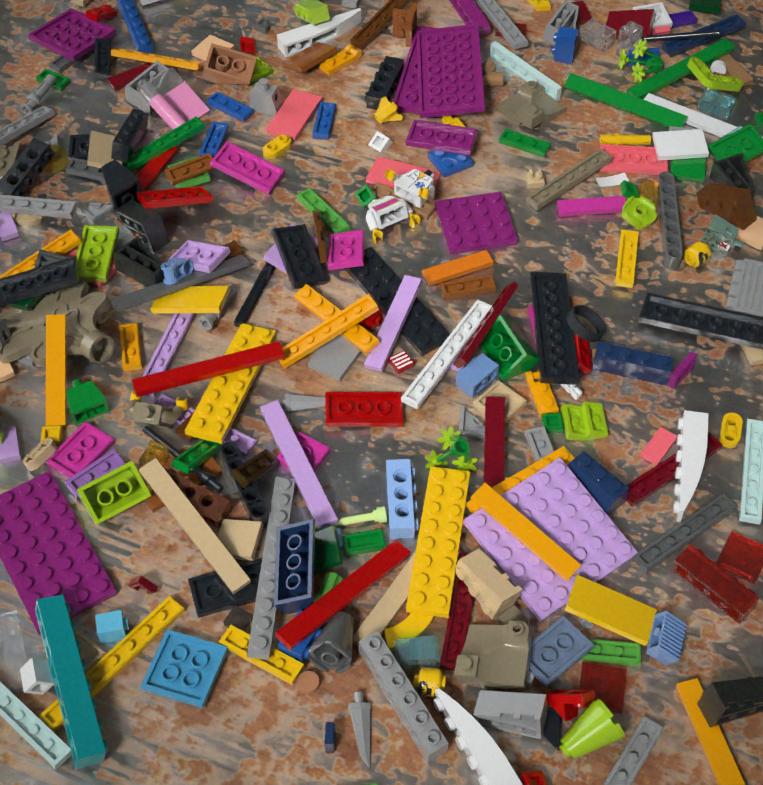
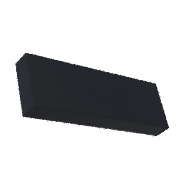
[94,38,111,79]

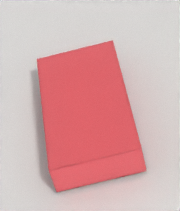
[640,427,677,466]

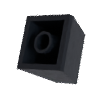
[101,159,142,221]

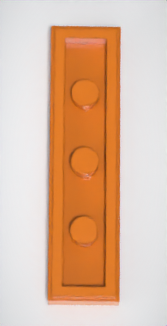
[422,250,494,286]

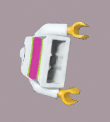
[366,195,420,244]

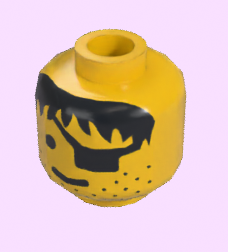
[684,242,711,268]
[413,667,446,698]

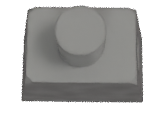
[249,78,283,116]

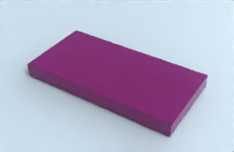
[406,120,478,155]

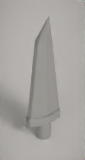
[275,394,325,412]
[348,692,371,769]

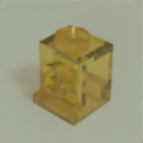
[639,180,658,207]
[139,440,170,467]

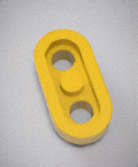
[263,135,291,159]
[719,412,743,448]

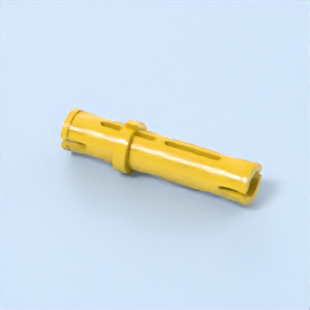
[600,133,651,145]

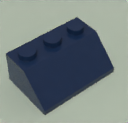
[567,451,629,516]

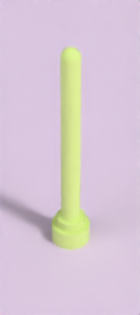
[315,506,387,530]

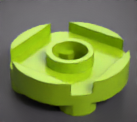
[621,196,657,230]

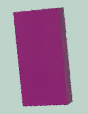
[668,351,697,389]

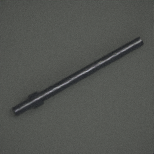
[624,30,720,44]
[143,426,224,493]

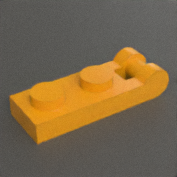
[319,44,362,76]
[525,369,559,418]

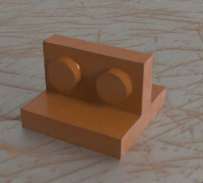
[393,2,417,47]

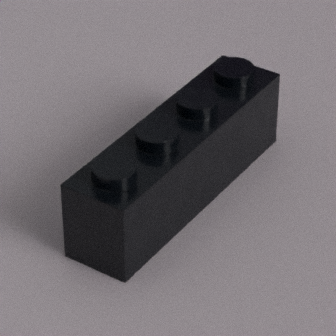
[111,109,149,163]

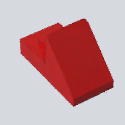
[544,689,595,721]

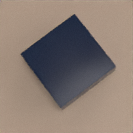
[324,722,336,753]

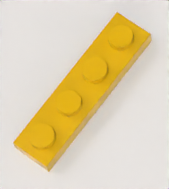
[615,230,639,288]
[219,625,305,686]

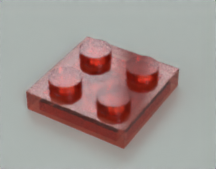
[579,661,627,714]

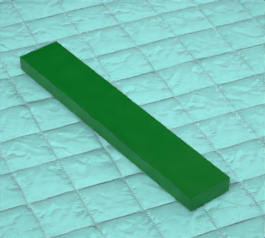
[122,116,206,172]

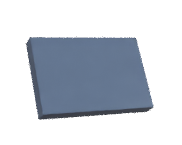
[529,615,595,688]

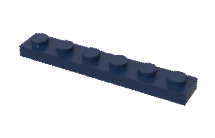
[661,15,746,57]

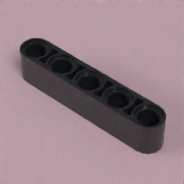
[221,441,269,528]

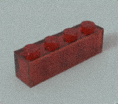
[672,545,759,624]

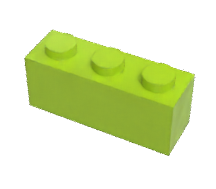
[294,0,330,25]

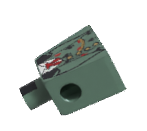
[701,214,744,256]

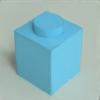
[95,610,130,644]

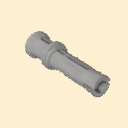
[20,74,56,115]
[197,284,236,330]

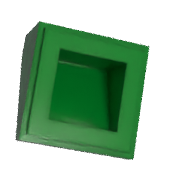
[354,184,377,208]

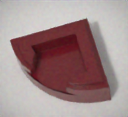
[128,575,158,594]

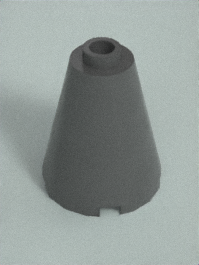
[308,611,354,673]

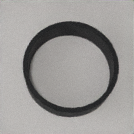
[566,305,606,343]

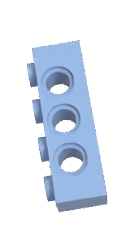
[386,459,418,539]

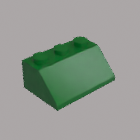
[479,315,538,381]

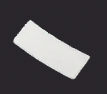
[595,173,629,187]

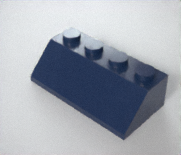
[592,340,674,386]
[274,519,315,615]

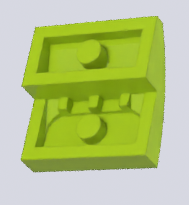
[561,401,608,440]

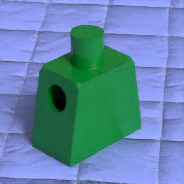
[66,379,110,425]

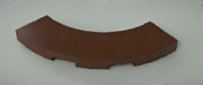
[312,210,328,263]

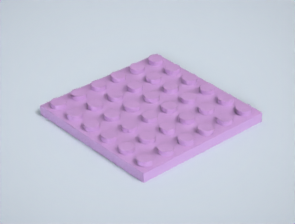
[463,457,638,622]

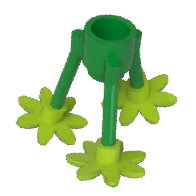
[618,39,663,83]
[425,426,478,471]

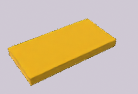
[150,286,230,314]
[565,574,657,646]

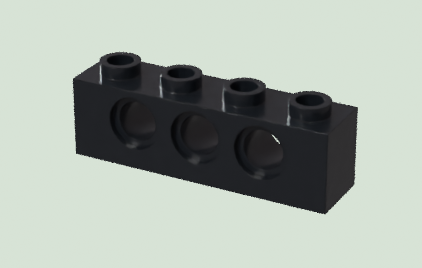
[364,56,404,110]
[0,138,55,197]

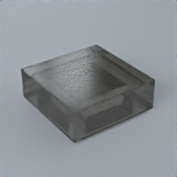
[223,605,253,631]

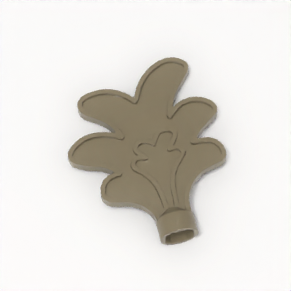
[0,277,115,367]

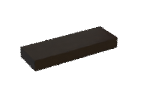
[230,449,280,488]

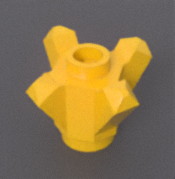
[374,97,403,124]

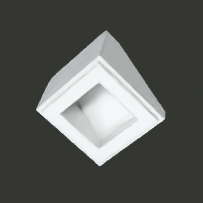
[368,131,393,153]

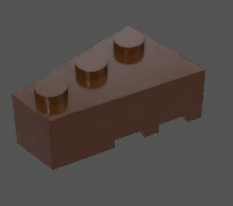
[696,183,757,230]

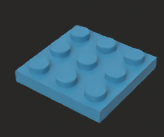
[140,629,228,709]

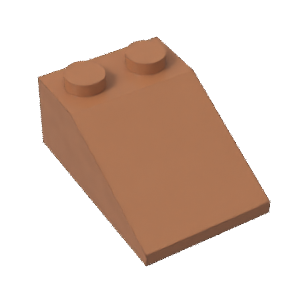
[202,43,257,85]

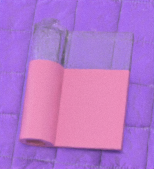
[137,67,210,130]

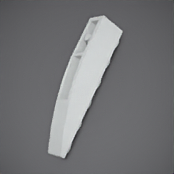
[277,8,362,57]
[673,410,708,522]
[433,688,522,785]

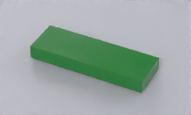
[499,129,551,157]
[172,439,224,474]

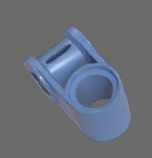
[160,257,194,285]

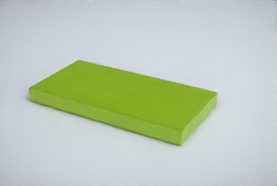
[76,225,120,282]

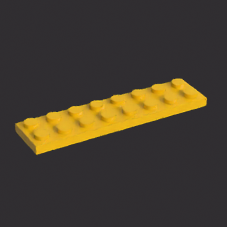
[185,323,276,444]
[406,466,470,618]

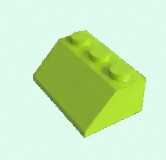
[77,461,151,525]

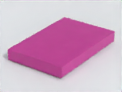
[328,230,365,270]
[46,421,116,478]

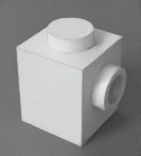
[20,657,54,695]

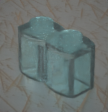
[697,88,737,120]
[394,635,441,670]

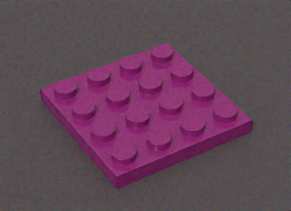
[28,8,116,61]
[435,192,518,255]

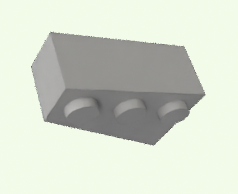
[542,0,579,45]
[125,61,169,116]
[473,690,547,739]

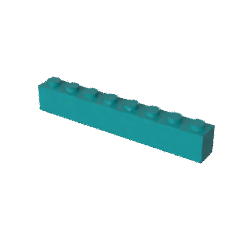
[35,594,108,769]

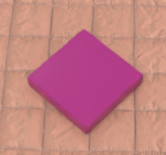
[276,431,331,472]

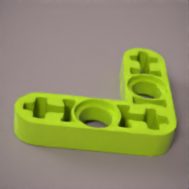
[687,57,744,92]

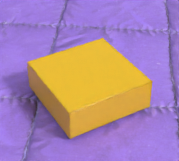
[40,425,63,445]

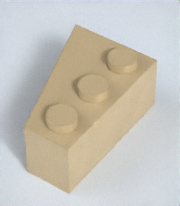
[456,548,523,619]

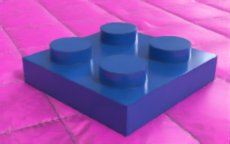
[428,150,473,178]

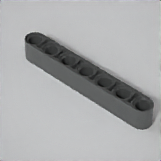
[656,172,683,270]

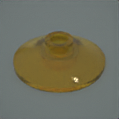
[43,145,69,174]

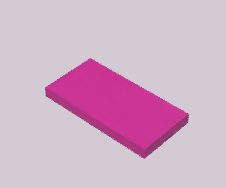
[210,141,285,195]

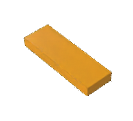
[119,323,142,372]

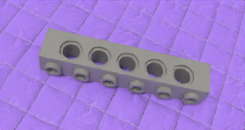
[359,631,449,764]

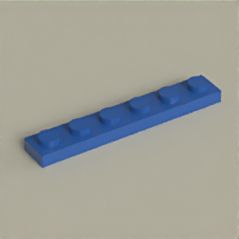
[116,0,154,52]

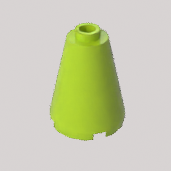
[559,699,625,759]

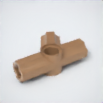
[482,60,503,89]

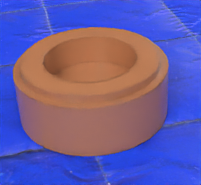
[297,671,319,695]

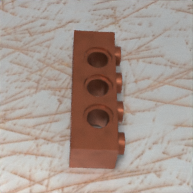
[147,467,232,528]

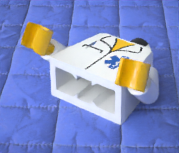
[384,169,435,208]

